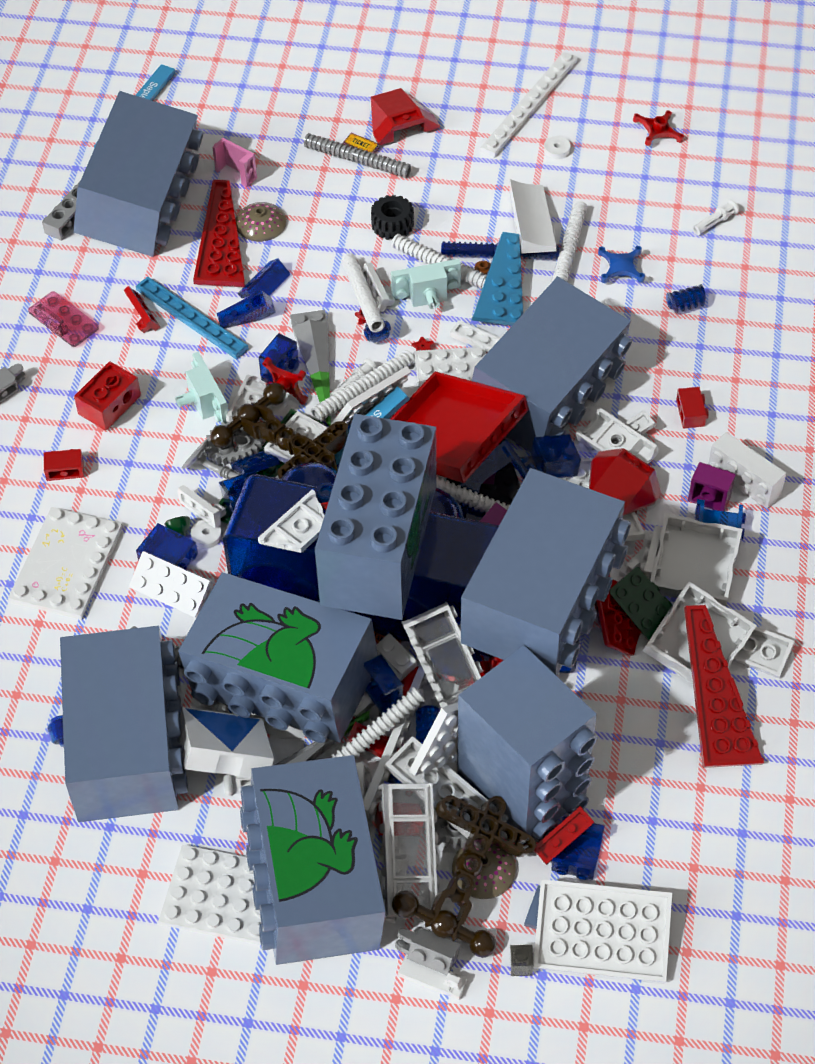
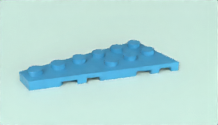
[471,232,523,326]

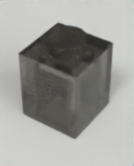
[509,945,534,976]

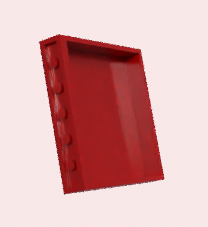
[391,371,529,483]

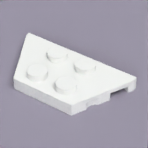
[226,374,273,422]
[258,489,325,553]

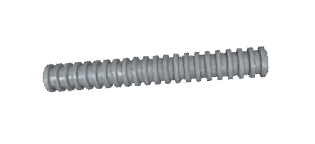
[304,133,411,178]

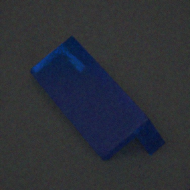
[238,258,290,306]

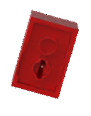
[74,361,141,431]

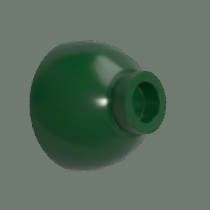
[164,516,191,539]

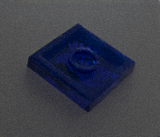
[231,451,280,476]

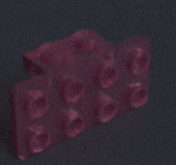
[28,291,99,347]

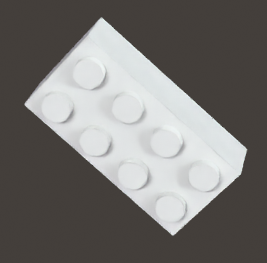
[708,432,786,509]

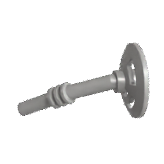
[182,439,249,484]

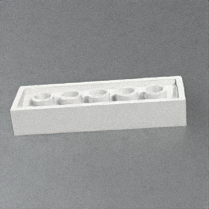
[509,179,556,254]
[733,626,795,679]
[384,736,508,850]

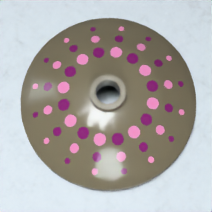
[235,202,286,242]
[452,844,516,899]

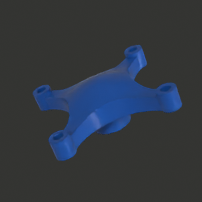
[598,246,645,283]

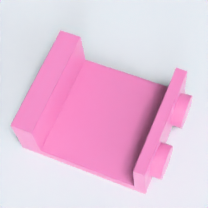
[212,138,257,188]

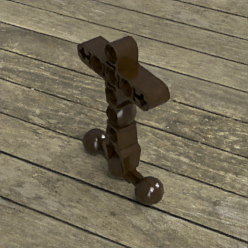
[210,382,349,491]
[392,795,536,958]

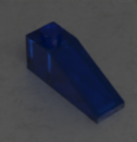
[217,290,276,329]

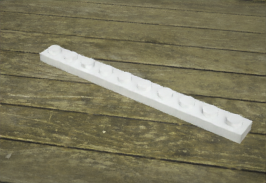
[480,51,578,158]
[363,649,436,822]

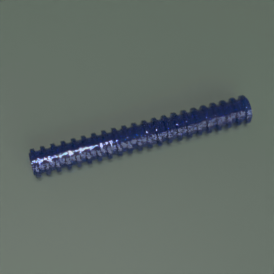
[441,241,559,260]

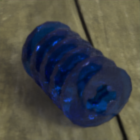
[666,284,706,314]
[415,705,440,744]

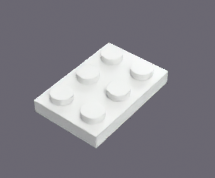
[264,411,328,463]

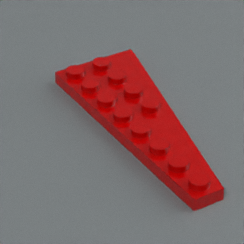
[193,180,245,287]
[684,605,764,768]

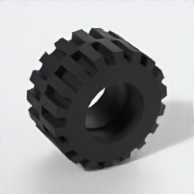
[371,195,414,240]

